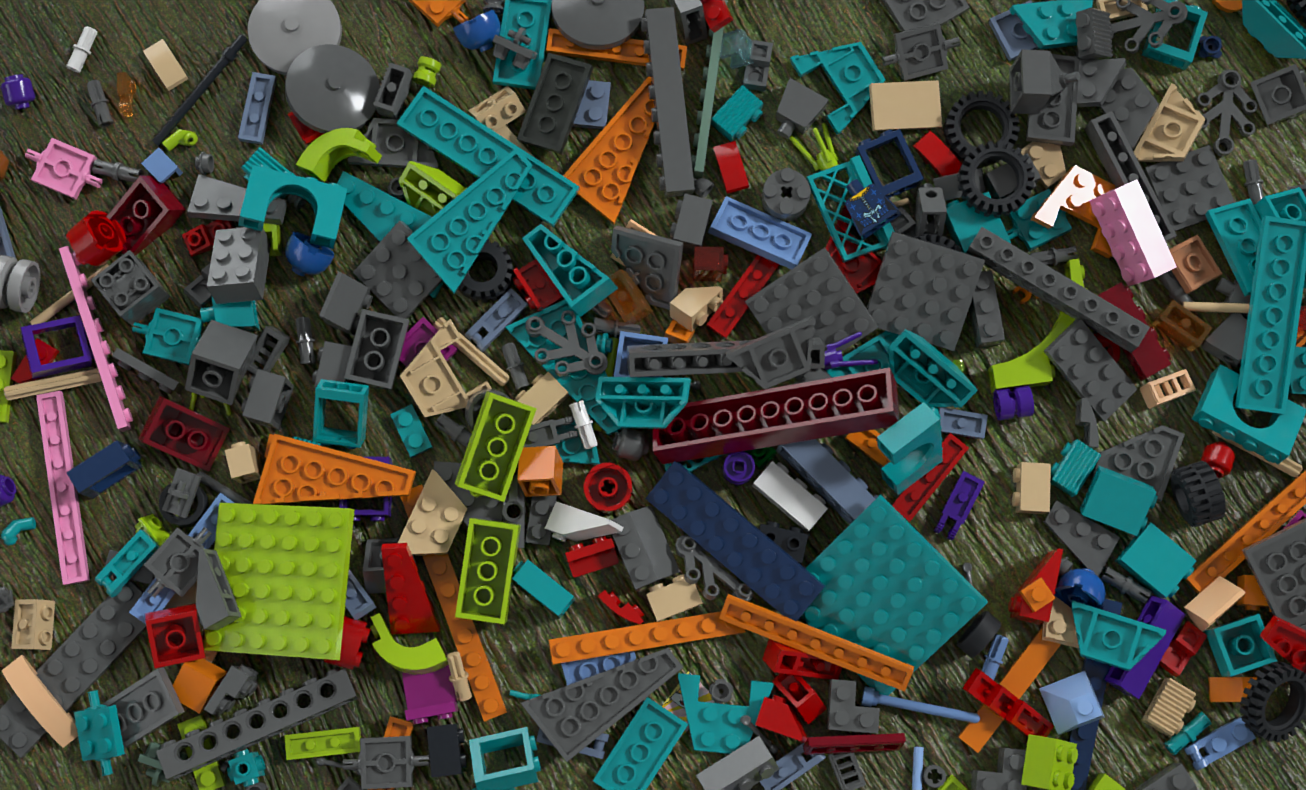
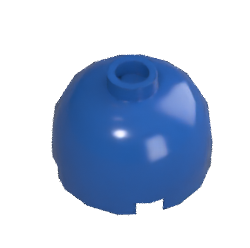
[453,10,501,52]
[285,232,334,276]
[1055,568,1106,609]

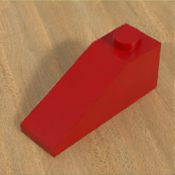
[763,639,842,680]

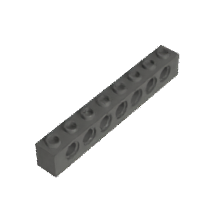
[966,227,1150,353]
[627,337,825,377]
[156,668,358,782]

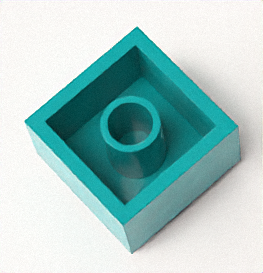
[1204,614,1277,677]

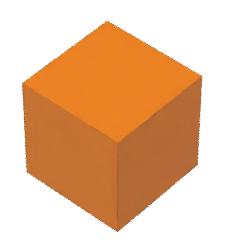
[517,446,563,497]
[173,658,227,714]

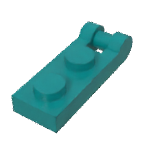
[95,529,160,598]

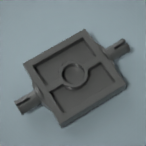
[882,22,960,81]
[143,527,212,598]
[343,736,430,789]

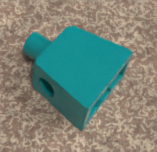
[200,297,260,331]

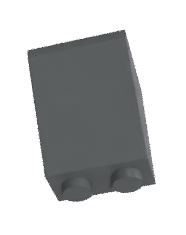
[185,320,258,405]

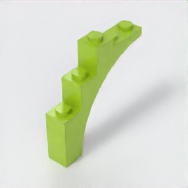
[988,259,1094,393]

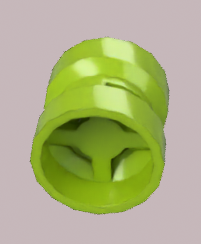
[412,56,442,88]

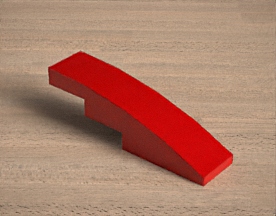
[962,668,1054,737]

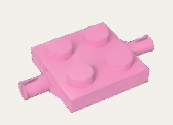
[25,138,102,200]

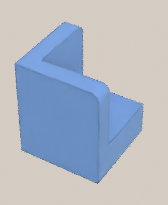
[141,148,183,183]

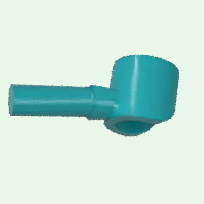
[509,690,541,700]

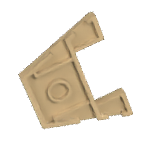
[399,319,492,417]

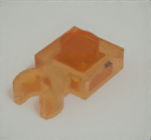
[117,72,136,117]

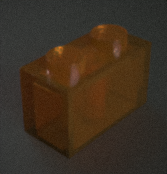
[609,269,653,324]
[1152,300,1212,352]

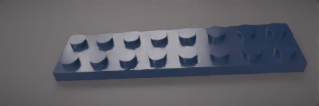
[645,461,826,621]

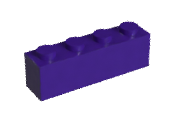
[1104,596,1186,699]

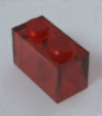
[693,247,728,281]

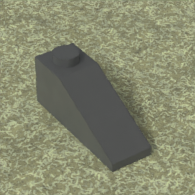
[196,548,242,630]

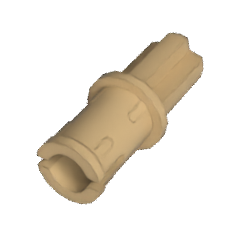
[447,652,472,702]

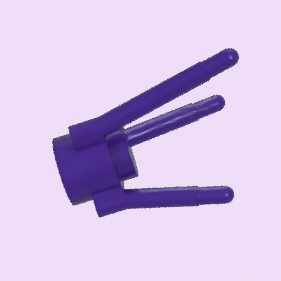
[825,332,878,370]

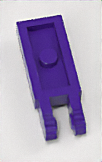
[934,471,984,541]

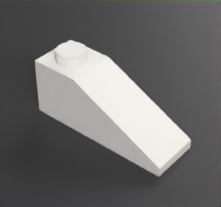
[545,502,624,542]

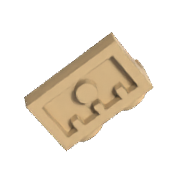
[468,86,525,132]
[11,599,55,650]

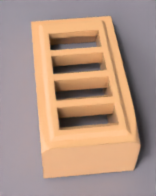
[1140,369,1196,409]

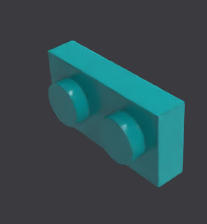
[390,404,433,458]

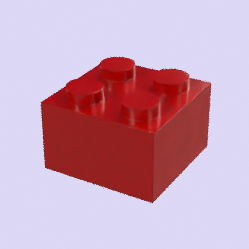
[145,603,205,668]

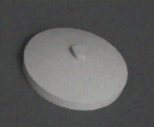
[248,0,342,75]

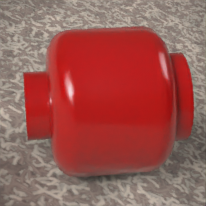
[1201,442,1235,479]

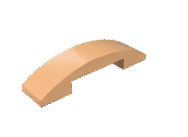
[1,655,78,748]

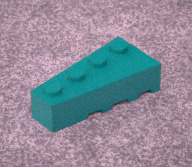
[522,224,618,317]

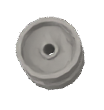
[0,255,41,313]

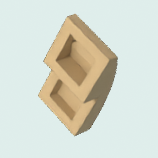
[143,39,189,91]

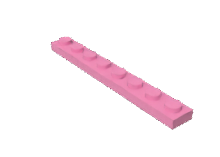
[59,246,133,432]
[36,391,90,585]

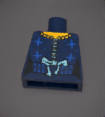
[845,179,901,240]

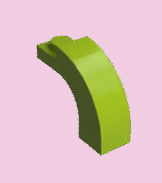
[296,128,382,182]
[370,613,449,674]

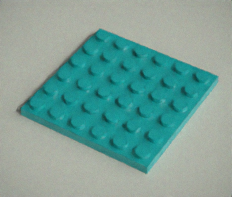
[801,494,988,696]

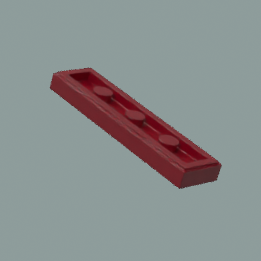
[803,733,906,755]

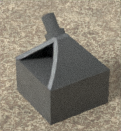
[1009,49,1080,114]

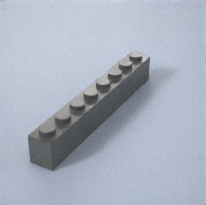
[641,7,695,198]

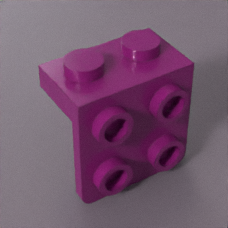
[402,665,458,725]

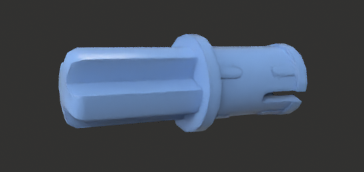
[981,634,1009,680]

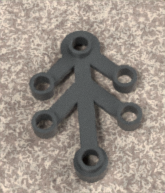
[1110,0,1188,54]
[1195,69,1258,157]
[525,310,608,377]
[675,535,754,602]

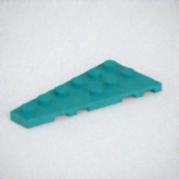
[407,147,532,294]
[337,171,444,298]
[505,300,623,436]

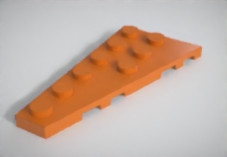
[563,77,655,225]
[253,434,416,505]

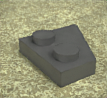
[1077,58,1126,107]

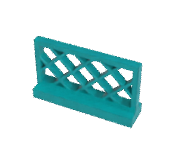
[806,155,894,263]

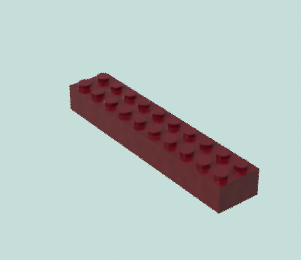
[653,368,900,464]

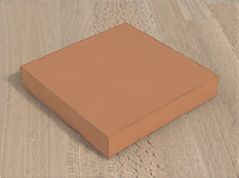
[1169,234,1222,294]

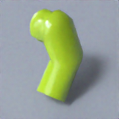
[162,129,198,151]

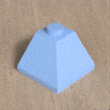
[1039,671,1105,735]

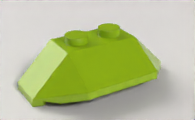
[398,161,467,217]

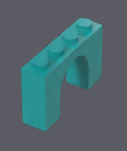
[238,165,347,249]
[1192,364,1306,464]
[877,402,943,495]

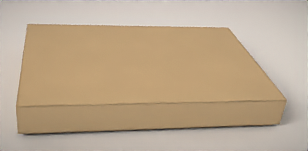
[869,80,942,131]

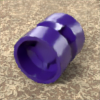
[993,385,1034,421]
[722,451,755,486]

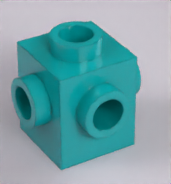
[227,749,266,788]

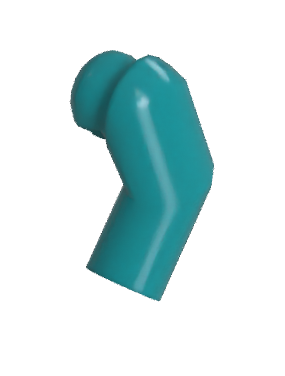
[1,517,36,546]

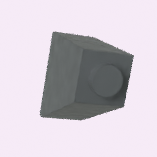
[668,0,708,46]

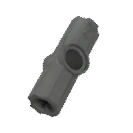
[502,475,526,548]

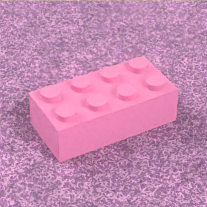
[1089,180,1177,286]

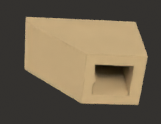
[670,286,723,332]

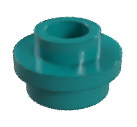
[596,333,613,357]

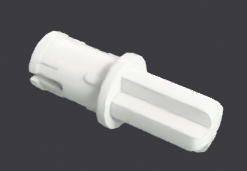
[66,26,97,73]
[569,400,598,449]

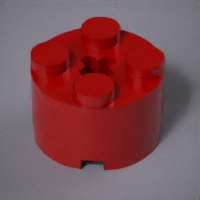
[66,210,126,266]
[584,463,632,514]
[324,616,371,670]

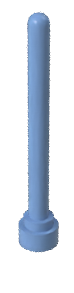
[861,686,980,723]

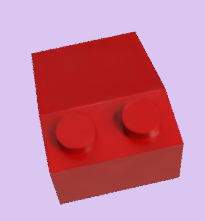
[1008,548,1063,624]

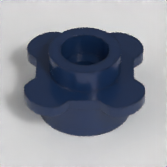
[1198,36,1222,59]

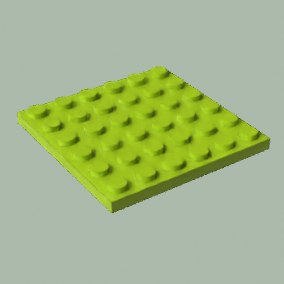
[204,503,355,660]

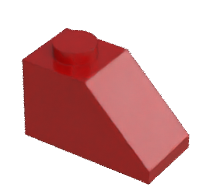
[772,673,827,724]
[755,695,808,743]

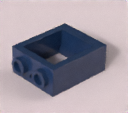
[855,129,924,199]
[66,440,143,498]

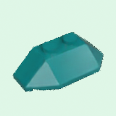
[1242,0,1306,59]
[889,329,978,408]
[595,377,691,429]

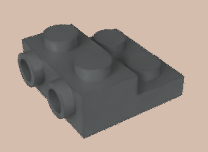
[1250,64,1306,126]
[204,664,259,714]

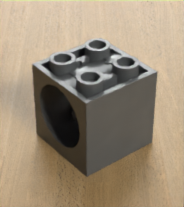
[91,250,171,326]

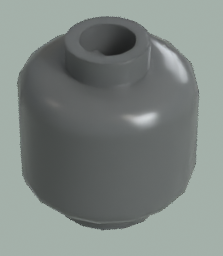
[612,428,650,461]

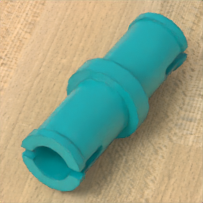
[1164,712,1212,756]

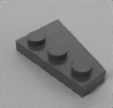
[1043,500,1120,576]

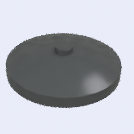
[552,0,644,50]
[285,44,380,134]

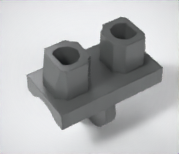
[493,27,538,70]
[162,468,202,518]

